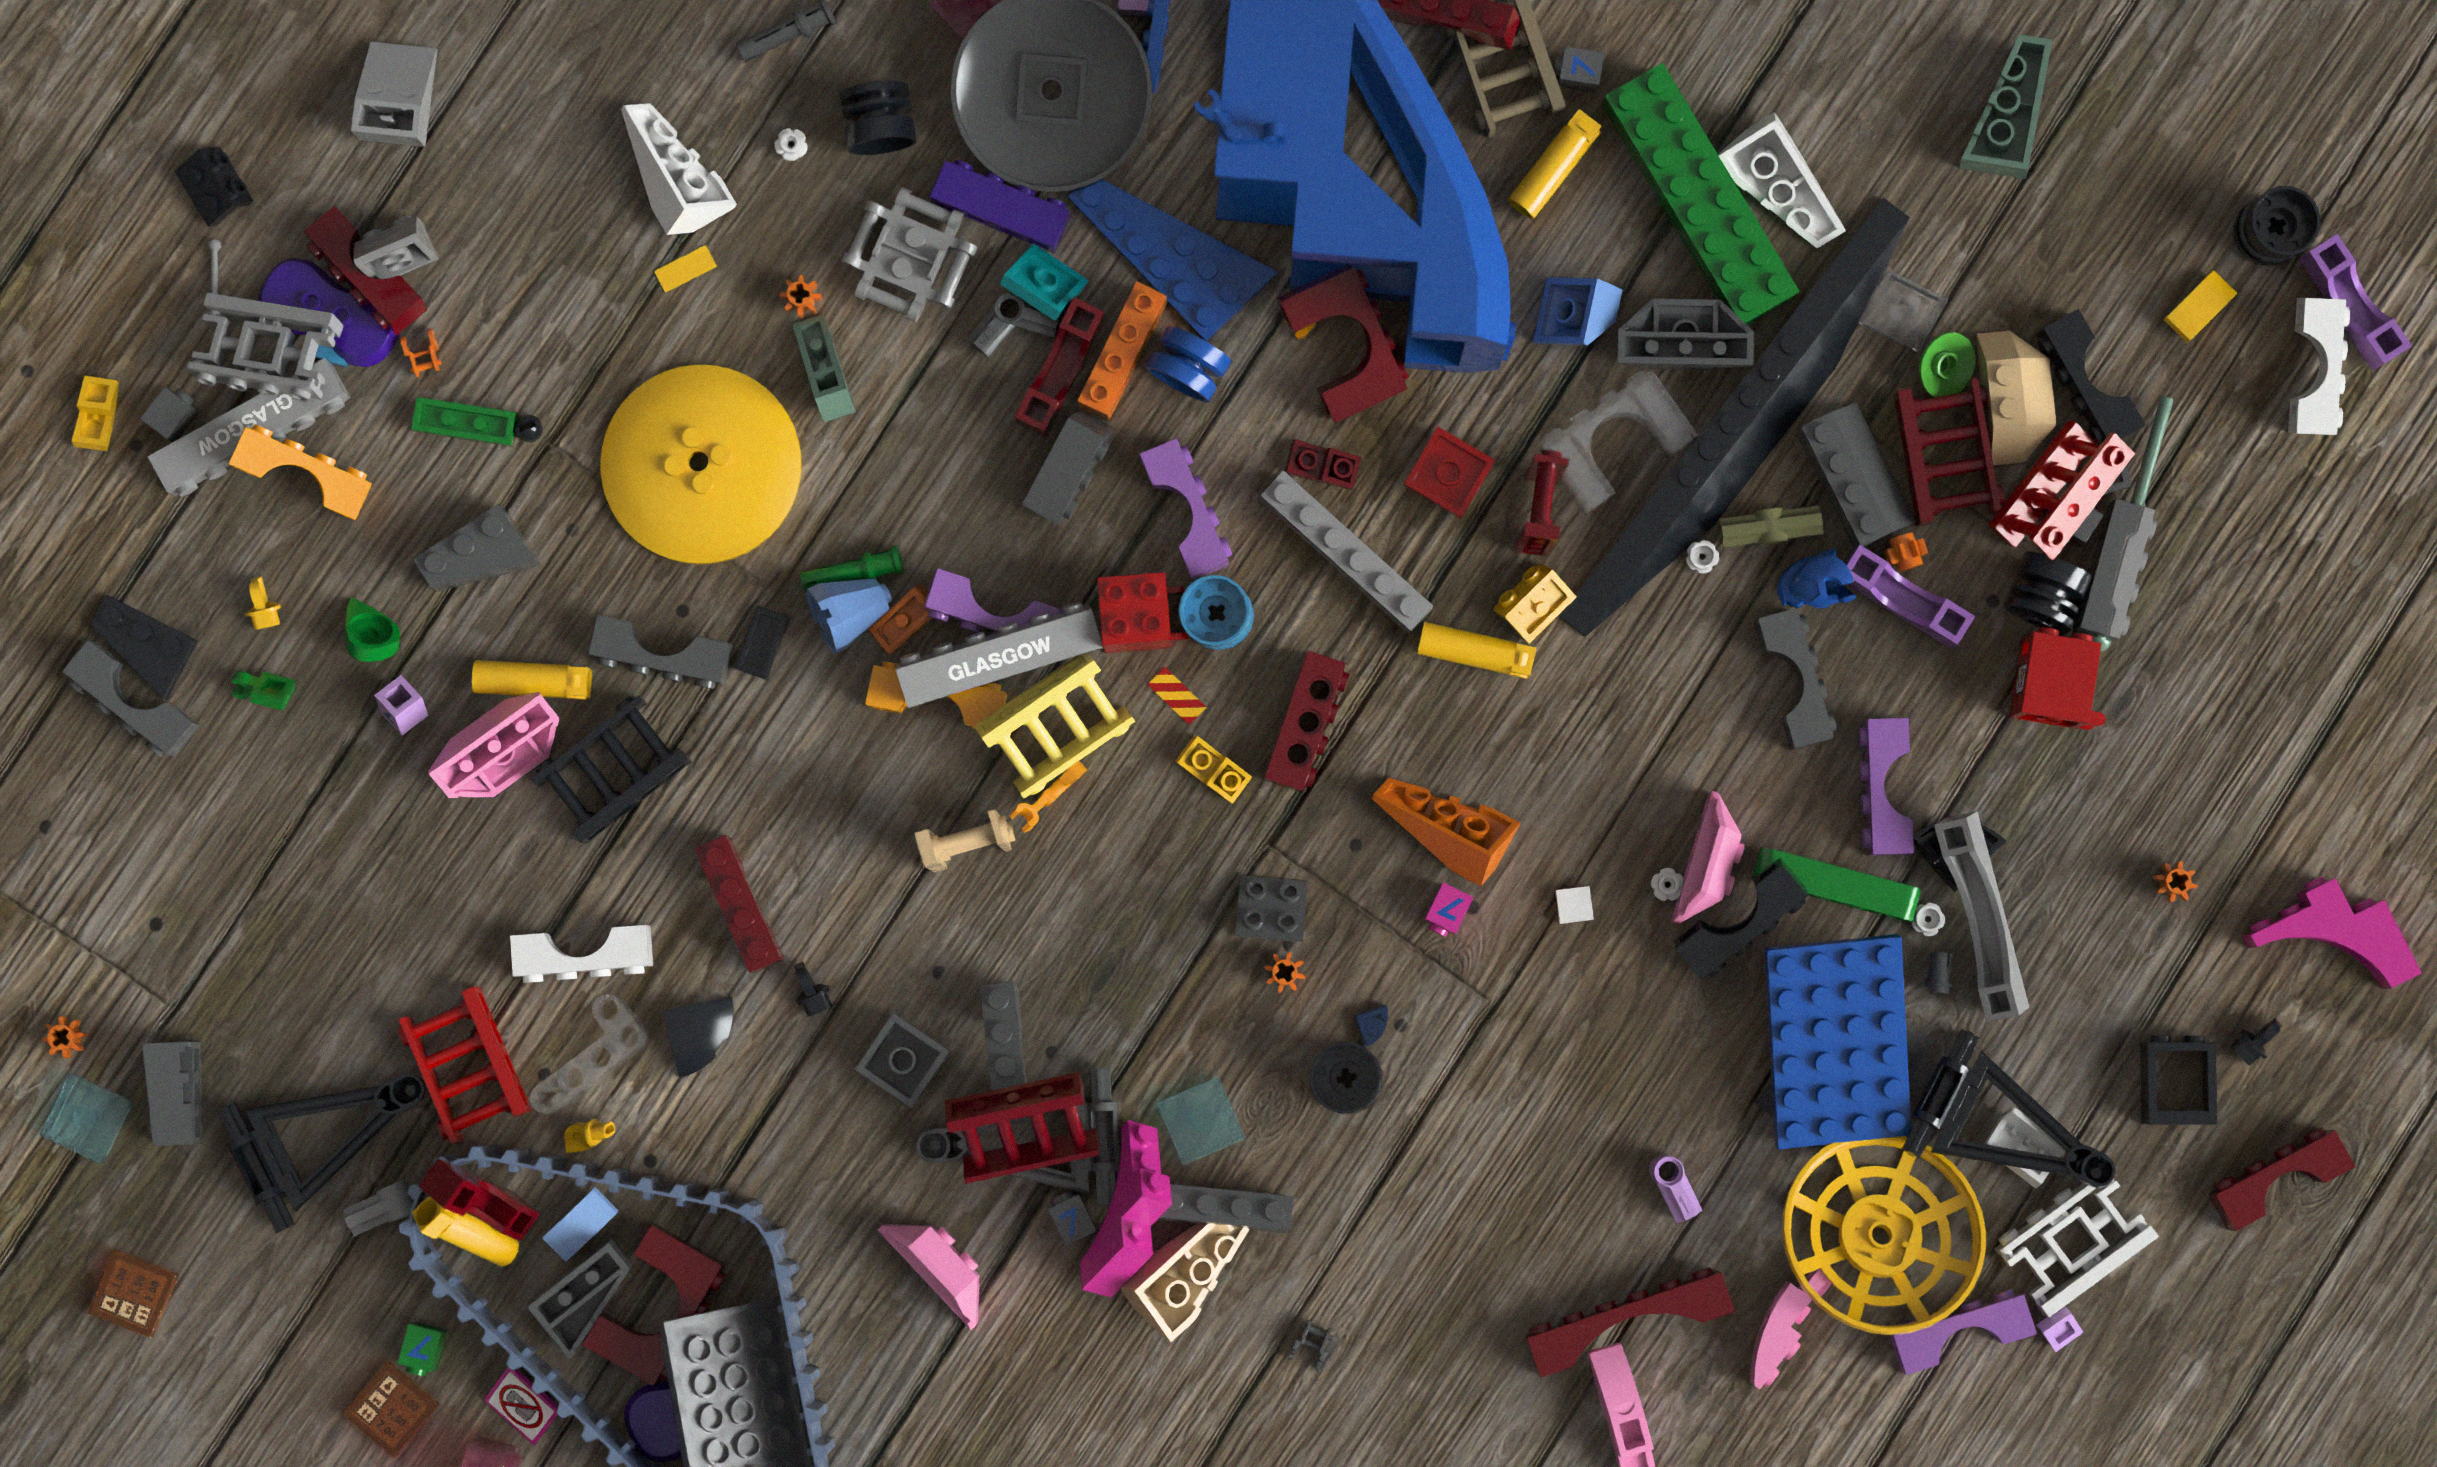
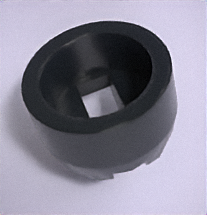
[515,414,543,442]

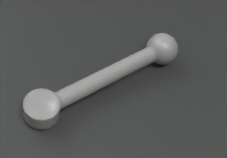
[208,239,221,294]

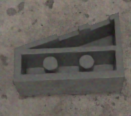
[1022,409,1116,525]
[413,504,541,592]
[142,1042,203,1146]
[527,1236,632,1359]

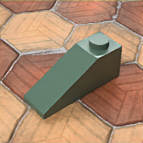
[792,314,856,423]

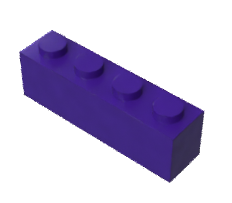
[930,160,1070,254]

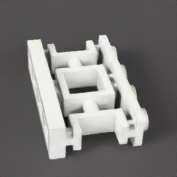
[1994,1179,2159,1317]

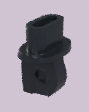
[794,961,832,1016]
[2231,1017,2282,1066]

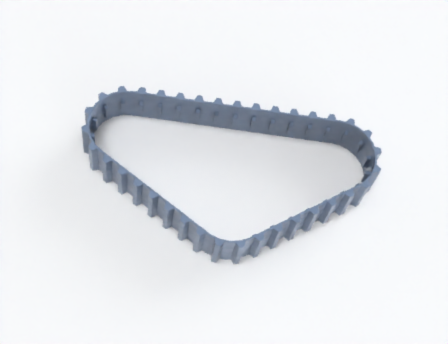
[399,1145,835,1467]

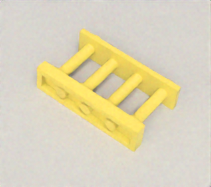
[974,652,1135,798]

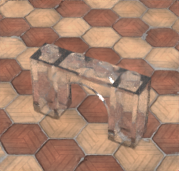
[1540,370,1699,516]

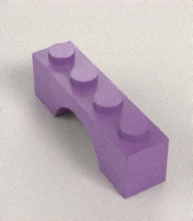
[2299,234,2412,371]
[1140,438,1232,581]
[1845,545,1975,649]
[922,568,1063,634]
[1858,718,1914,856]
[1889,1289,2037,1375]

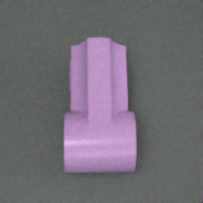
[1649,1154,1703,1223]

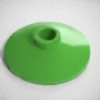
[1919,332,1975,397]

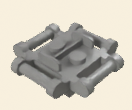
[841,187,977,322]

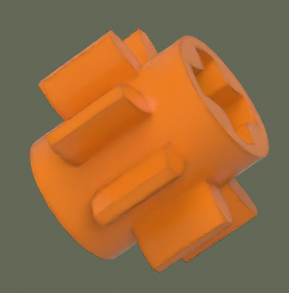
[779,275,823,319]
[1884,532,1928,572]
[2153,861,2197,903]
[1264,952,1306,993]
[42,1016,88,1058]

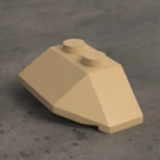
[1975,331,2056,466]

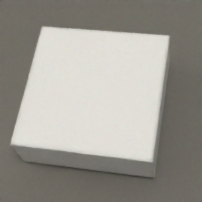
[1555,886,1594,924]

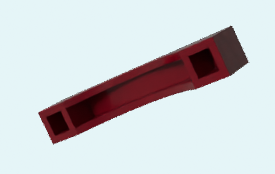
[1525,1267,1735,1378]

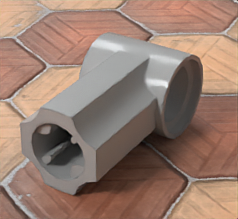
[343,1180,413,1236]

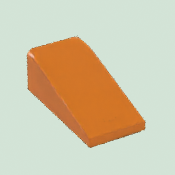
[868,585,933,655]

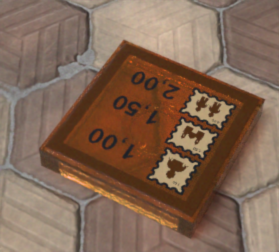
[88,1249,180,1339]
[342,1360,441,1458]

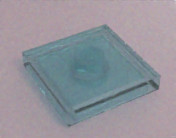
[40,1073,133,1164]
[1156,1076,1245,1166]

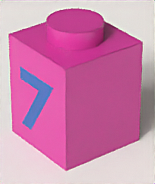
[1424,882,1474,937]

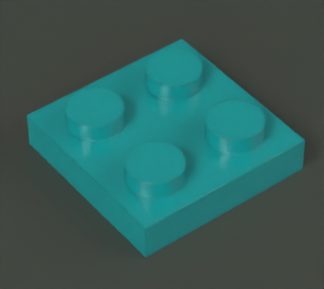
[999,244,1089,321]

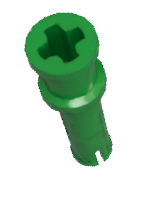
[800,545,904,592]

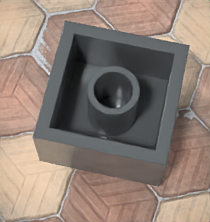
[855,1013,952,1108]

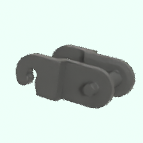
[1288,1320,1333,1372]

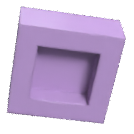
[2037,1306,2083,1352]

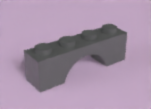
[1754,608,1837,751]
[589,615,733,689]
[62,640,201,757]
[980,981,1031,1125]
[1157,1184,1294,1234]

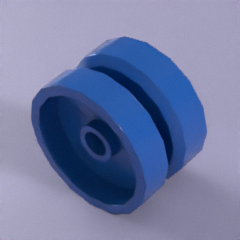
[1144,325,1232,403]

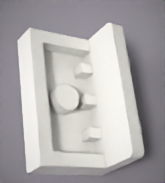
[1983,1107,2066,1188]

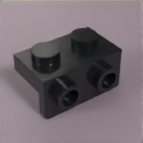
[174,147,253,227]

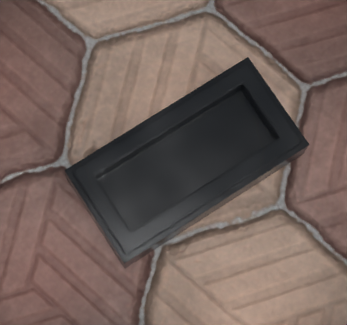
[735,605,790,680]

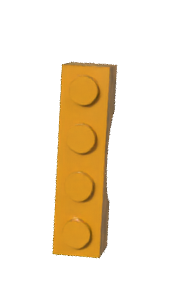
[228,424,372,520]
[865,661,1007,729]

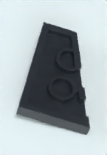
[90,595,198,700]

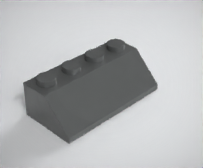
[1796,403,1916,549]

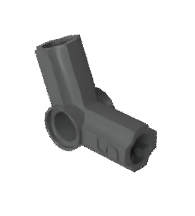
[967,293,1062,358]

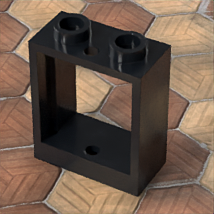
[2140,1036,2217,1125]

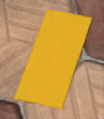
[654,245,717,293]

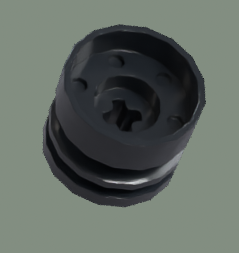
[840,81,916,155]
[2233,186,2320,266]
[2004,551,2092,632]
[1310,1042,1383,1114]

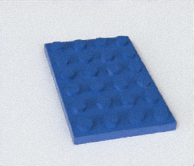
[1764,934,1911,1149]

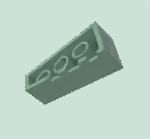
[1959,34,2052,179]

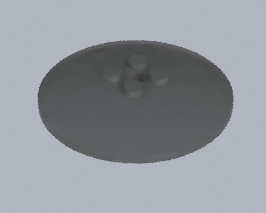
[951,0,1152,192]

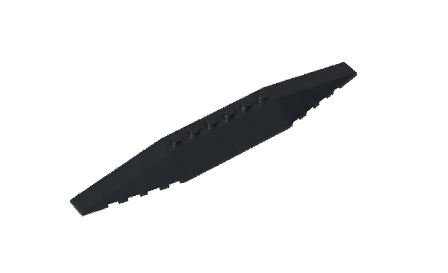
[1559,197,1910,637]

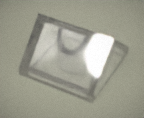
[1859,269,1948,353]

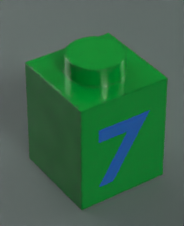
[398,1322,448,1376]

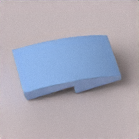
[542,1187,619,1262]

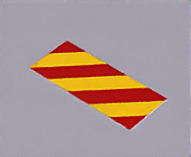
[1147,667,1207,725]

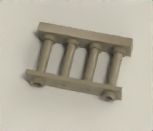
[1443,0,1566,138]

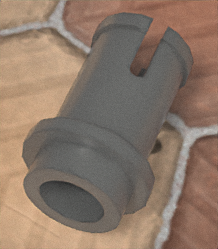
[1926,952,1953,995]

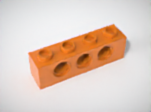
[1078,281,1167,422]

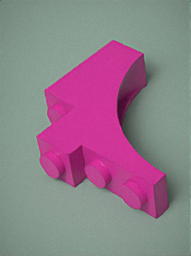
[2243,876,2422,989]
[1080,1120,1172,1297]

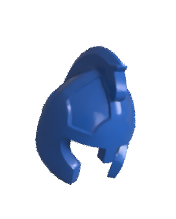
[1777,548,1856,609]

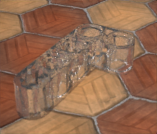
[530,994,647,1114]

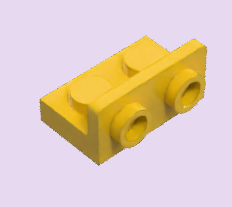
[1493,563,1576,644]

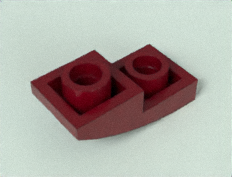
[1284,439,1361,490]

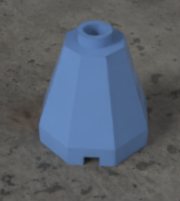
[805,579,892,655]

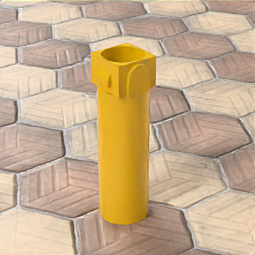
[1507,109,1602,220]
[1417,621,1536,679]
[472,660,592,700]
[412,1196,519,1267]

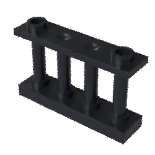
[531,696,692,845]

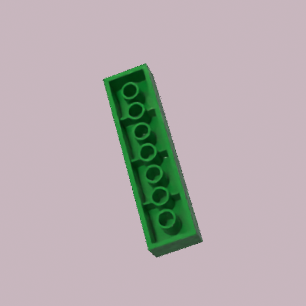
[1602,63,1800,325]

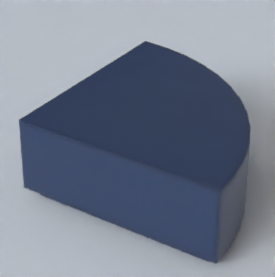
[1354,1005,1388,1047]

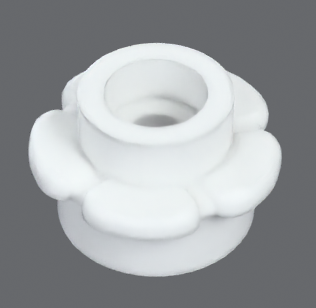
[775,128,808,161]
[1686,540,1719,573]
[1651,868,1684,901]
[1912,903,1945,936]

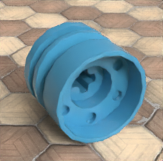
[1179,575,1254,651]

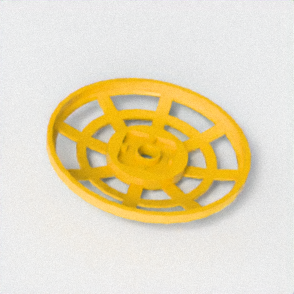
[1782,1136,1986,1335]

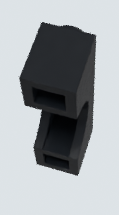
[2037,309,2146,445]
[1674,858,1808,980]

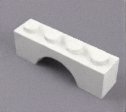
[2288,298,2350,435]
[510,925,653,983]

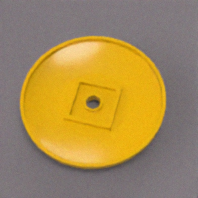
[600,365,802,564]

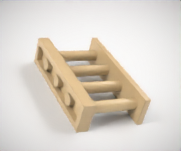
[915,810,1016,872]

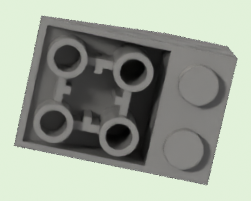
[351,42,437,147]

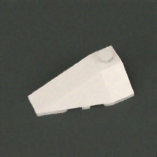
[621,103,737,235]
[1718,112,1846,248]

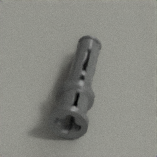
[736,0,837,62]

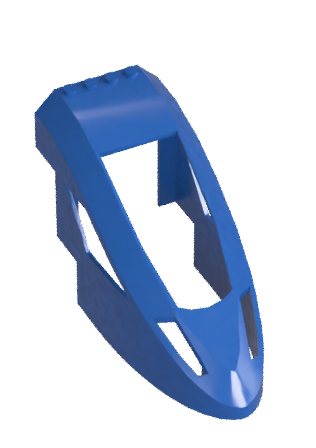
[1214,0,1516,373]

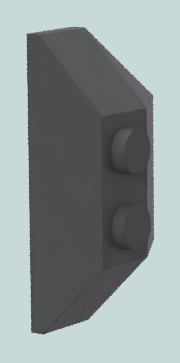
[1617,298,1754,370]

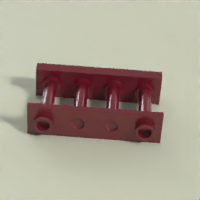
[1894,378,2005,527]
[1515,450,1569,557]
[945,1072,1099,1183]

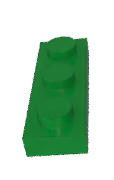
[411,397,518,447]

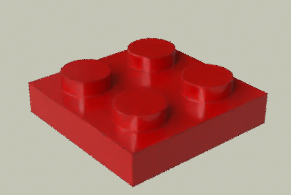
[1403,427,1496,519]

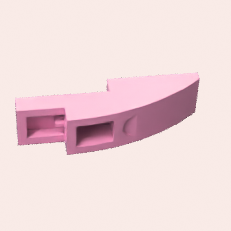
[1750,1269,1831,1390]
[1587,1342,1655,1467]

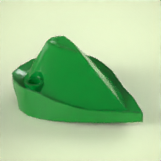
[344,597,400,662]

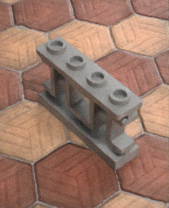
[186,293,343,402]

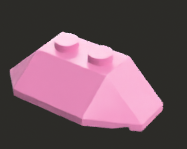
[428,692,559,798]
[1670,791,1744,924]
[878,1224,979,1330]

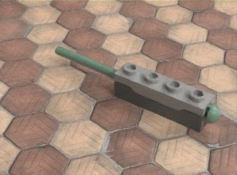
[2074,396,2174,652]

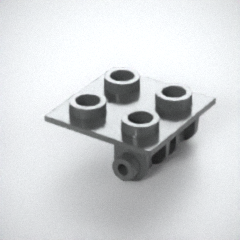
[1235,875,1308,943]

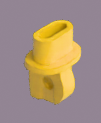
[245,576,281,630]
[564,1119,615,1153]

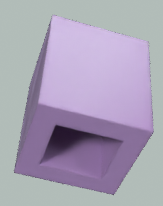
[374,675,428,735]

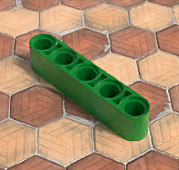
[1752,847,1921,922]

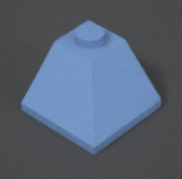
[1533,277,1622,345]

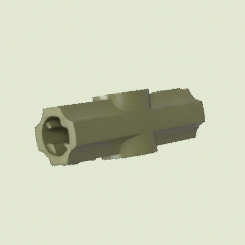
[1718,506,1823,548]

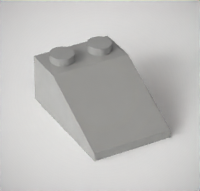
[353,216,439,279]

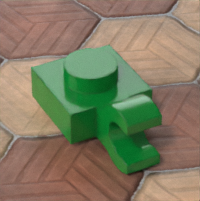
[232,671,295,711]

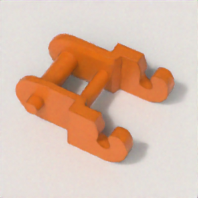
[400,328,442,377]

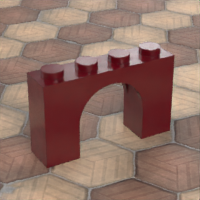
[1276,264,1409,423]
[583,1224,726,1386]

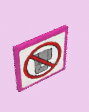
[484,1367,558,1445]

